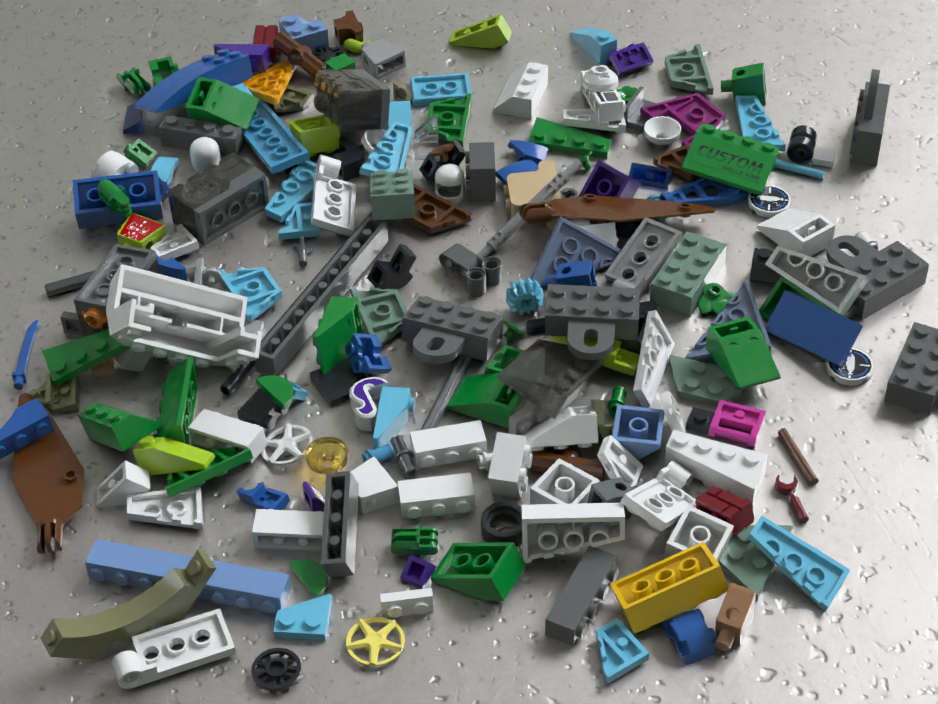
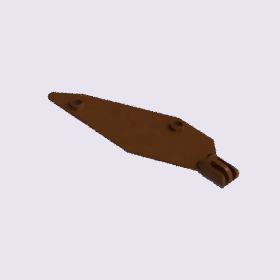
[518,194,716,224]
[12,393,84,554]

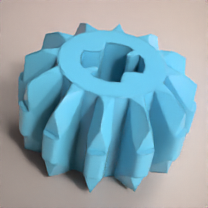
[506,277,544,315]

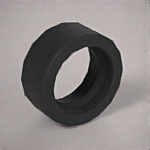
[481,501,522,547]

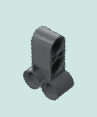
[439,244,502,297]

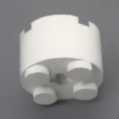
[91,151,139,178]

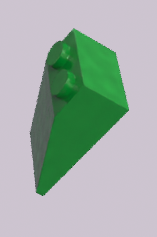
[430,542,526,601]

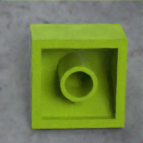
[288,114,340,157]

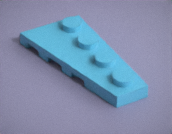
[359,121,413,176]
[748,515,850,612]

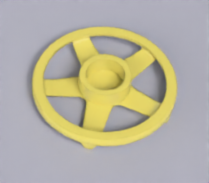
[346,617,405,666]

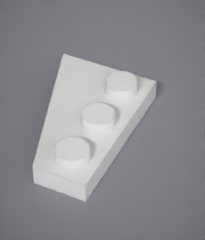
[563,109,626,133]
[127,486,203,530]

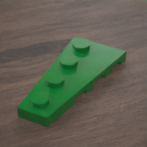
[528,117,611,159]
[42,329,130,386]

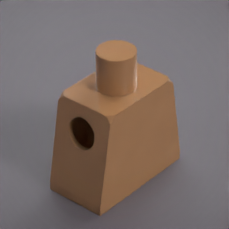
[715,583,756,651]

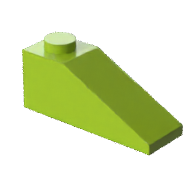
[449,14,512,48]
[133,436,215,475]

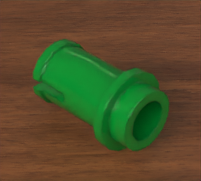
[607,386,627,415]

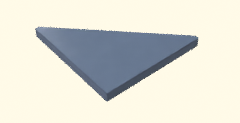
[530,217,621,288]
[685,280,772,362]

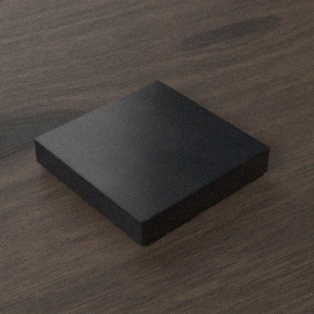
[310,357,367,407]

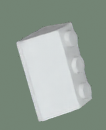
[493,62,548,119]

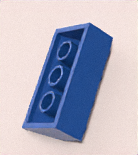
[72,170,163,229]

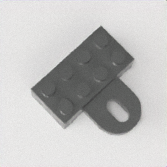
[849,69,890,166]
[826,235,929,320]
[545,284,640,360]
[402,296,504,364]
[884,322,938,415]

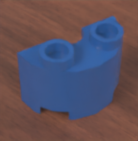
[345,333,392,375]
[661,609,717,666]

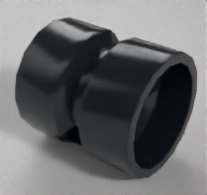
[787,125,817,164]

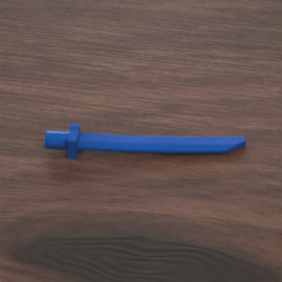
[12,320,39,390]

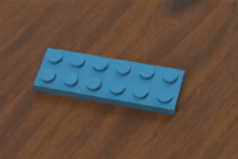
[243,99,310,174]

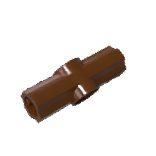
[272,31,326,79]
[530,450,605,482]

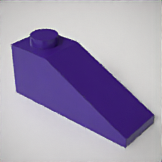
[213,44,272,72]

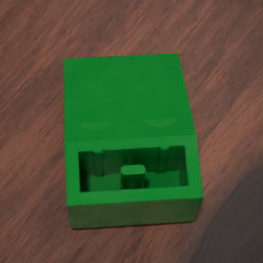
[185,77,259,131]
[312,297,364,374]
[705,317,781,390]
[446,372,530,429]

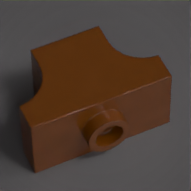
[333,10,363,46]

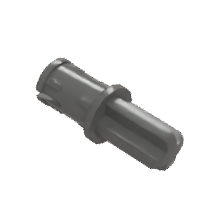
[390,435,419,479]

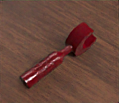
[775,475,809,523]

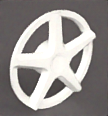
[261,423,313,465]

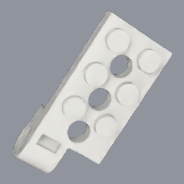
[310,155,356,236]
[620,461,696,531]
[112,608,236,689]

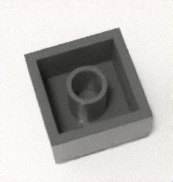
[465,142,496,202]

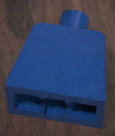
[545,260,598,290]

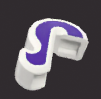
[349,377,390,431]

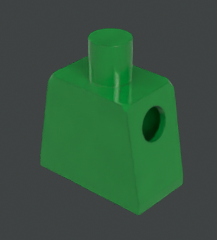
[721,63,767,105]

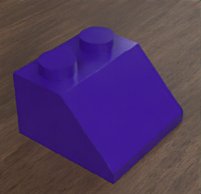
[578,160,641,198]

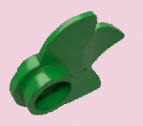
[698,283,735,316]

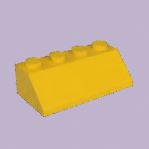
[610,541,729,634]

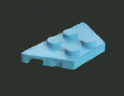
[219,267,282,322]

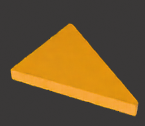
[236,59,297,105]

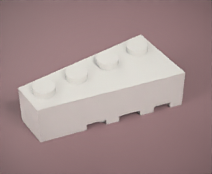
[765,245,870,315]
[664,430,767,505]
[521,503,625,564]

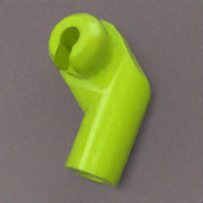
[343,38,372,54]

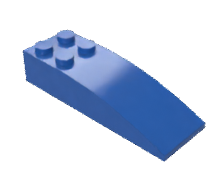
[134,49,253,114]

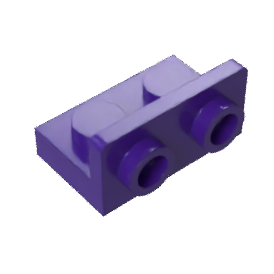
[606,42,654,76]

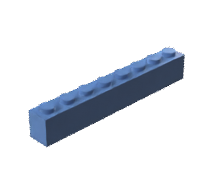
[85,539,291,613]

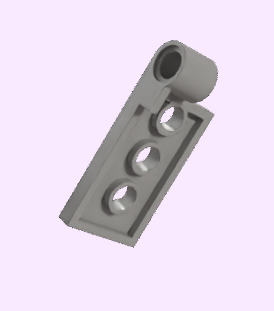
[604,217,683,298]

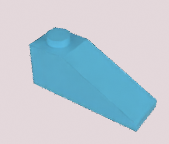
[570,27,617,64]
[373,386,415,449]

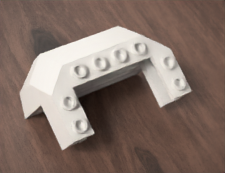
[106,264,262,369]

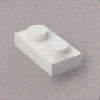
[380,588,434,618]

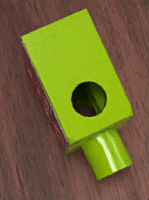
[117,213,167,250]

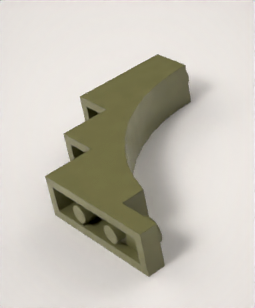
[40,550,216,660]

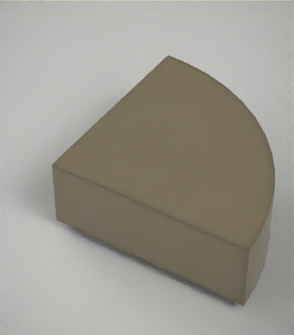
[393,79,413,104]

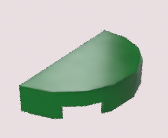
[256,375,293,410]
[289,559,328,598]

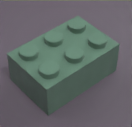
[370,169,416,221]

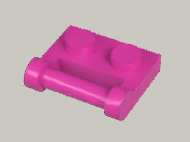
[708,400,766,448]

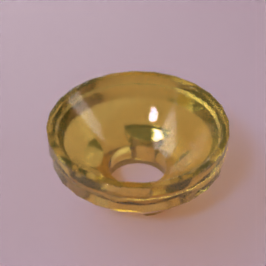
[305,436,349,475]

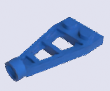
[660,177,748,206]

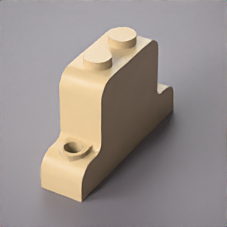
[503,159,561,230]

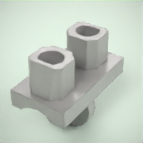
[187,258,222,288]

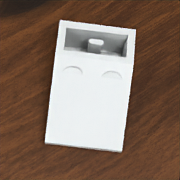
[756,209,835,257]
[522,406,598,451]

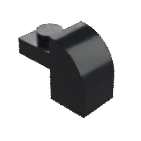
[333,136,366,181]
[419,140,465,183]
[367,244,417,290]

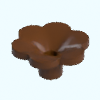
[429,143,454,162]

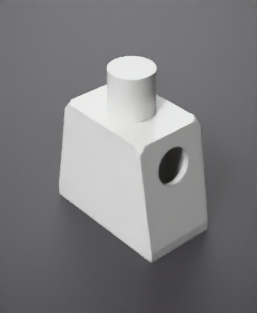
[351,457,399,514]

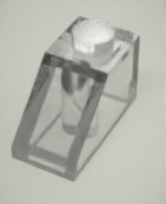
[410,115,439,160]

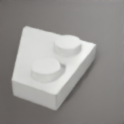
[597,435,643,487]

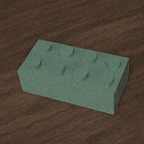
[649,231,727,317]

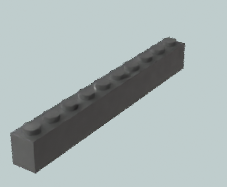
[255,216,388,376]

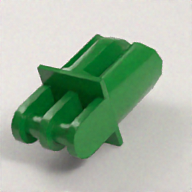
[116,67,151,97]
[98,179,132,217]
[391,523,439,558]

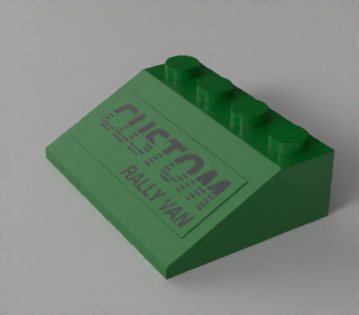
[681,124,780,196]

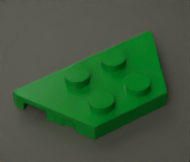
[425,94,472,147]
[165,447,253,498]

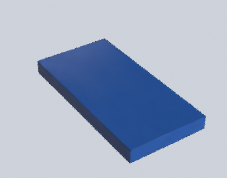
[765,290,863,367]

